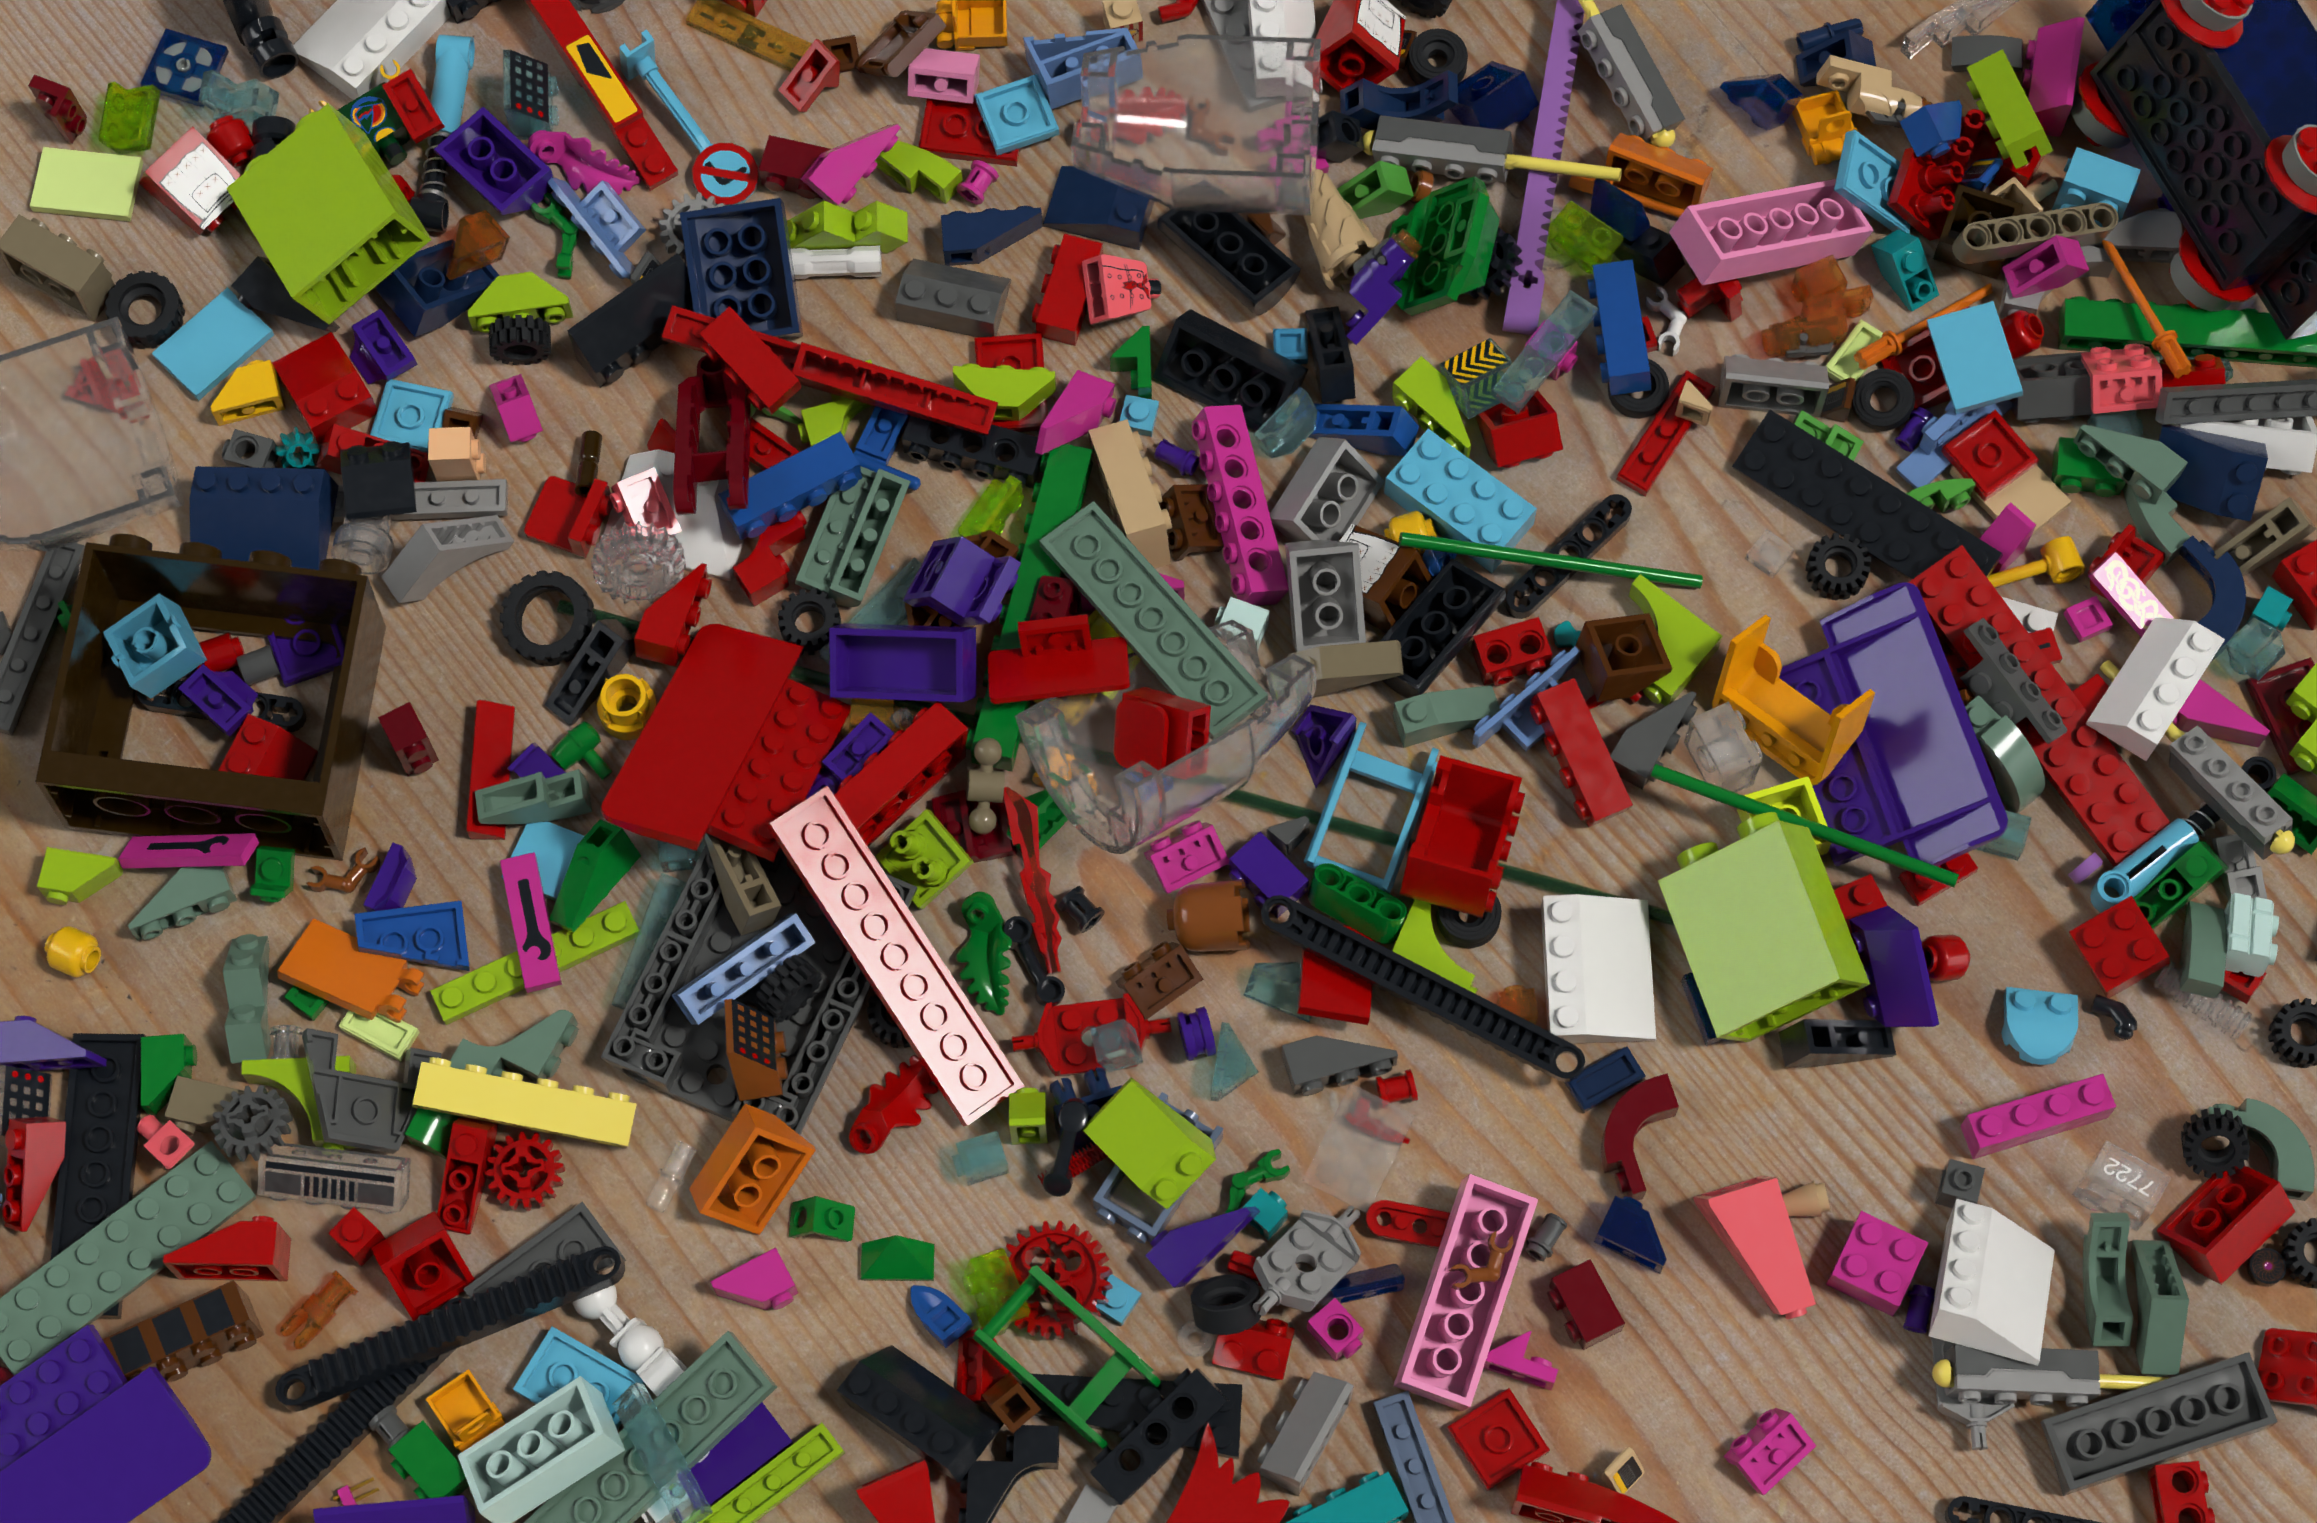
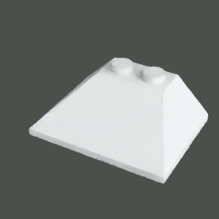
[599,449,745,581]

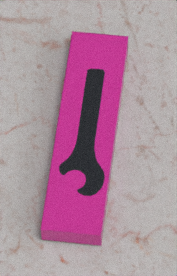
[118,833,259,869]
[500,852,562,993]

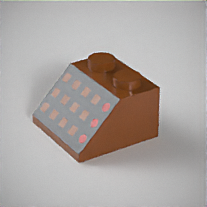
[724,999,788,1101]

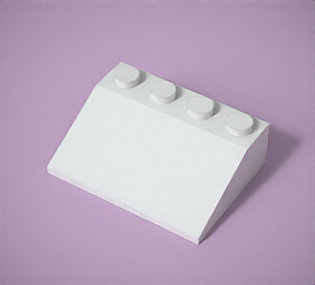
[293,0,451,100]
[1541,894,1656,1044]
[1929,1199,2055,1366]

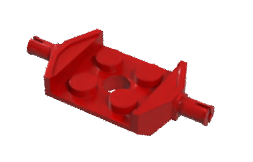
[1012,993,1172,1076]

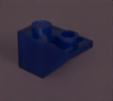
[1720,74,1803,131]

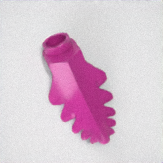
[527,130,641,195]

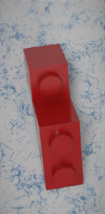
[733,511,807,607]

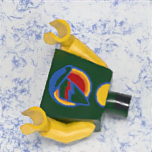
[308,60,410,166]

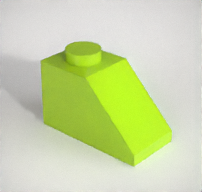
[37,847,124,905]
[1009,1088,1048,1145]

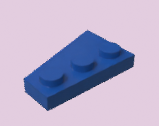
[354,901,470,971]

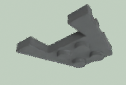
[302,1028,442,1154]

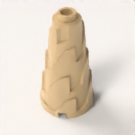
[1295,168,1379,292]

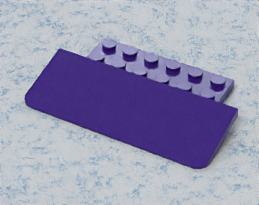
[1779,582,2008,875]
[0,1324,212,1523]

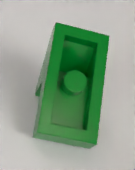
[1110,326,1152,400]

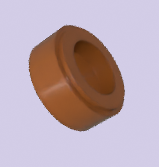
[1410,170,1434,203]

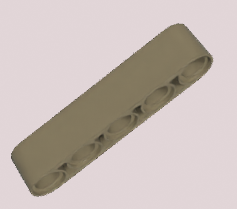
[1952,203,2119,264]

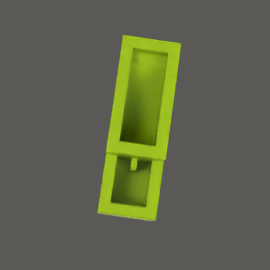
[875,141,963,204]

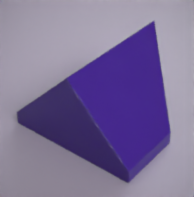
[1291,704,1357,788]

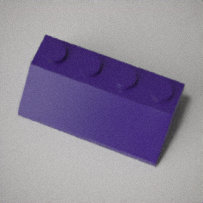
[313,1495,476,1523]

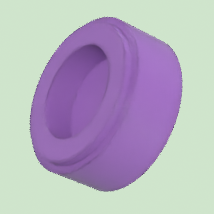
[2068,852,2103,884]

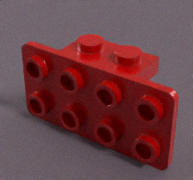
[988,614,1130,704]

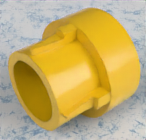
[597,674,657,740]

